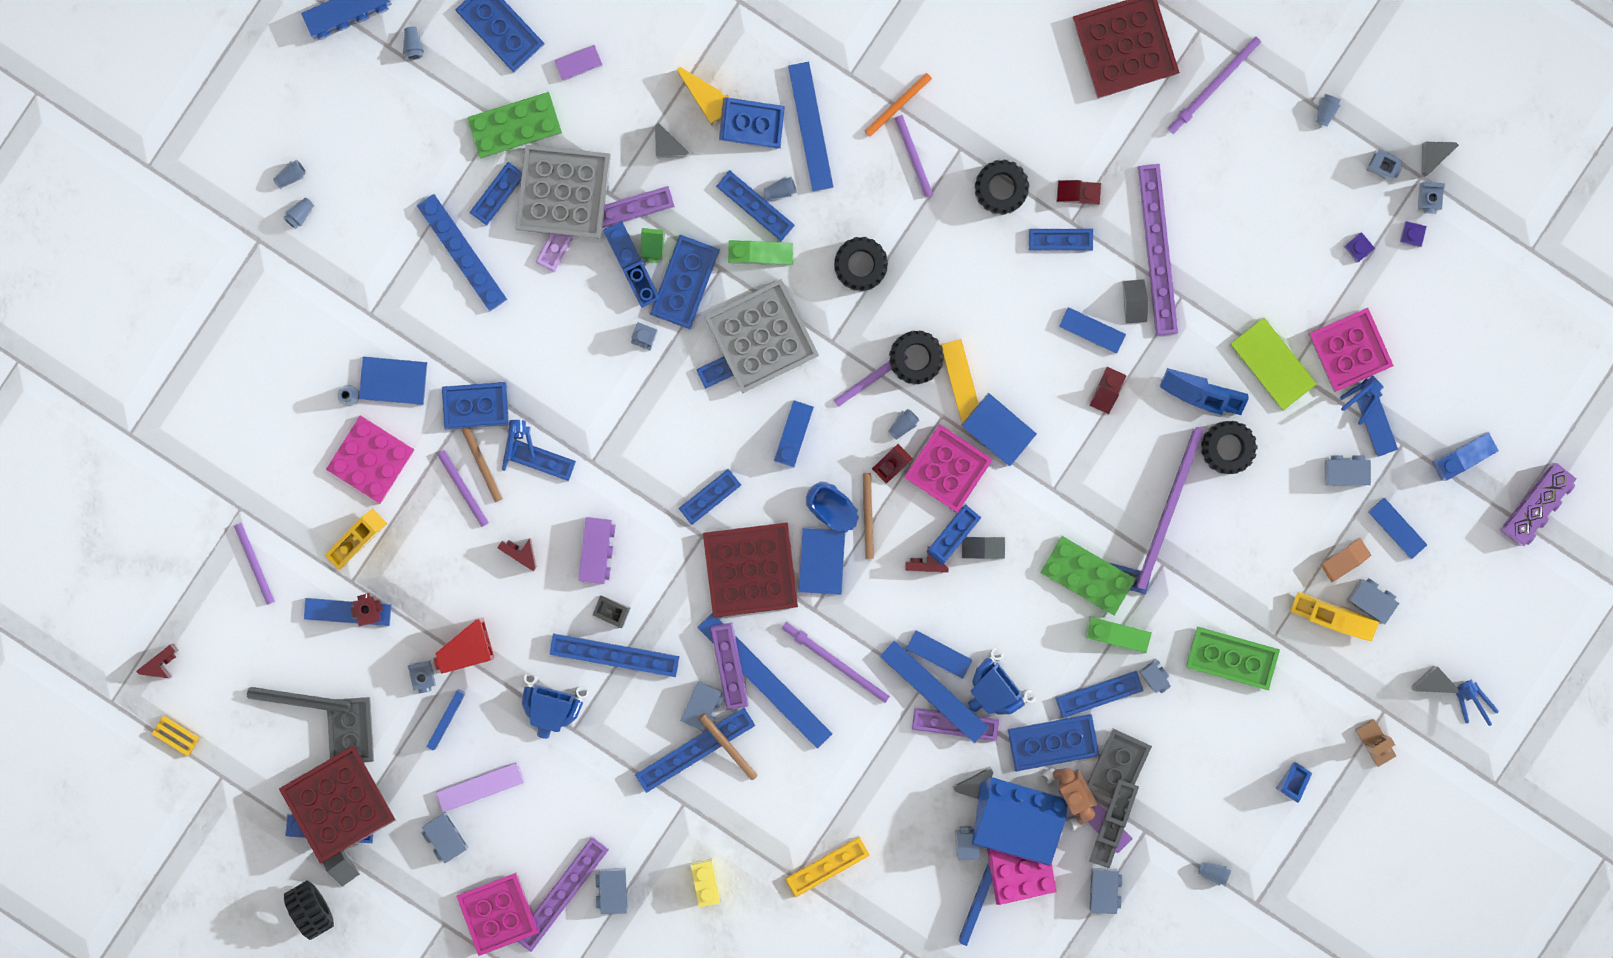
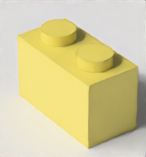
[691,859,720,907]

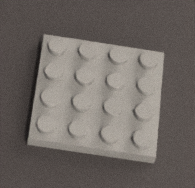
[515,145,611,239]
[704,279,819,394]

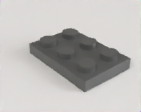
[327,697,374,762]
[1087,728,1152,798]

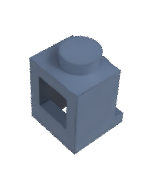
[1366,149,1402,181]
[1418,182,1445,214]
[631,322,658,351]
[1138,659,1171,693]
[408,660,436,694]

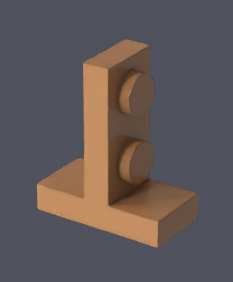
[1355,719,1396,767]

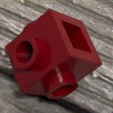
[350,593,383,627]

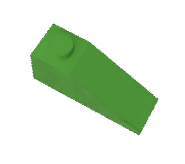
[641,228,665,263]
[728,240,793,265]
[1084,616,1152,653]

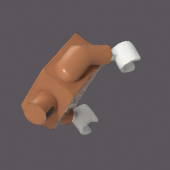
[1042,768,1098,831]

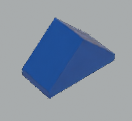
[1276,762,1312,803]

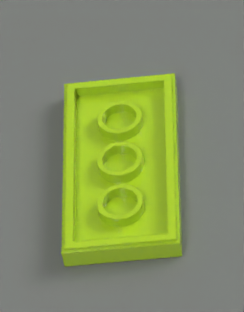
[1230,317,1317,411]

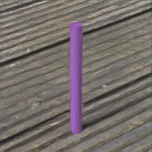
[895,115,933,197]
[834,353,908,407]
[437,450,489,527]
[234,523,275,605]

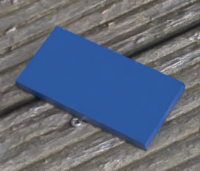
[455,0,545,73]
[650,235,720,329]
[1008,714,1100,772]

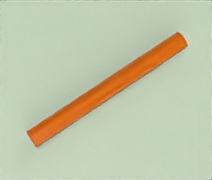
[865,73,932,137]

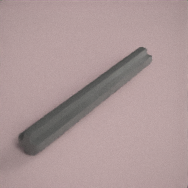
[247,687,351,713]

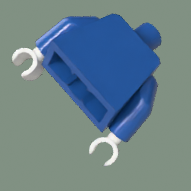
[968,648,1036,715]
[522,673,589,739]

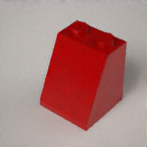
[433,617,494,674]

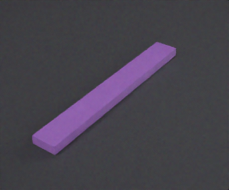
[1138,164,1178,336]
[1135,427,1204,590]

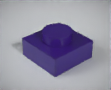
[1400,221,1427,247]
[1344,232,1375,262]

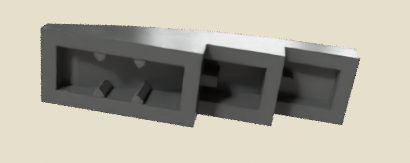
[1089,779,1139,869]

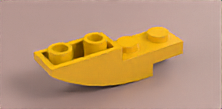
[1290,591,1380,642]

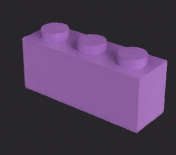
[578,517,616,584]

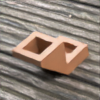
[1320,538,1372,583]

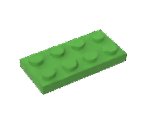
[467,92,562,158]
[1040,536,1136,616]
[1186,626,1280,691]

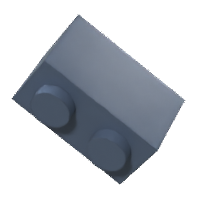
[1325,455,1371,485]
[1347,578,1399,624]
[680,681,724,731]
[422,812,468,863]
[955,826,980,860]
[595,868,627,914]
[1090,868,1122,914]

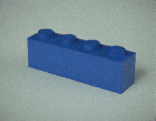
[301,0,392,40]

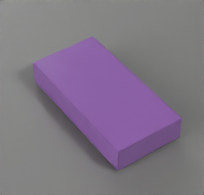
[555,45,602,81]

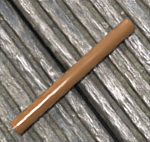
[461,428,503,503]
[863,473,874,559]
[698,713,757,780]

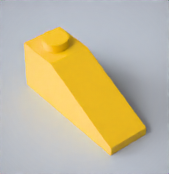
[677,67,730,125]
[324,508,388,570]

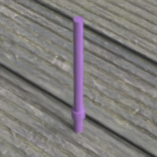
[1167,36,1261,134]
[781,622,890,703]

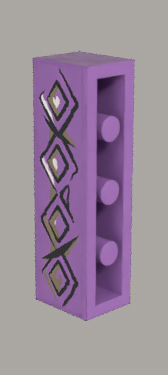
[1500,463,1577,546]

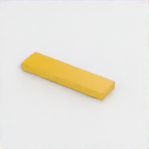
[941,339,979,424]
[785,837,870,897]

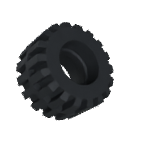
[974,159,1029,215]
[834,237,888,292]
[889,330,944,385]
[1201,421,1258,474]
[284,880,334,940]

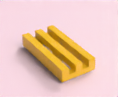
[152,715,200,756]

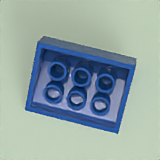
[972,777,1068,866]

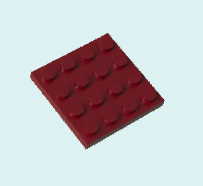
[1072,0,1180,99]
[703,522,798,618]
[279,745,396,864]

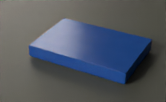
[719,97,785,149]
[359,357,428,405]
[442,382,509,430]
[961,393,1037,466]
[799,528,845,595]

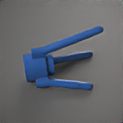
[1340,375,1384,425]
[502,420,535,471]
[1456,679,1499,726]

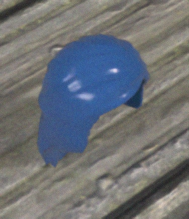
[806,481,859,533]

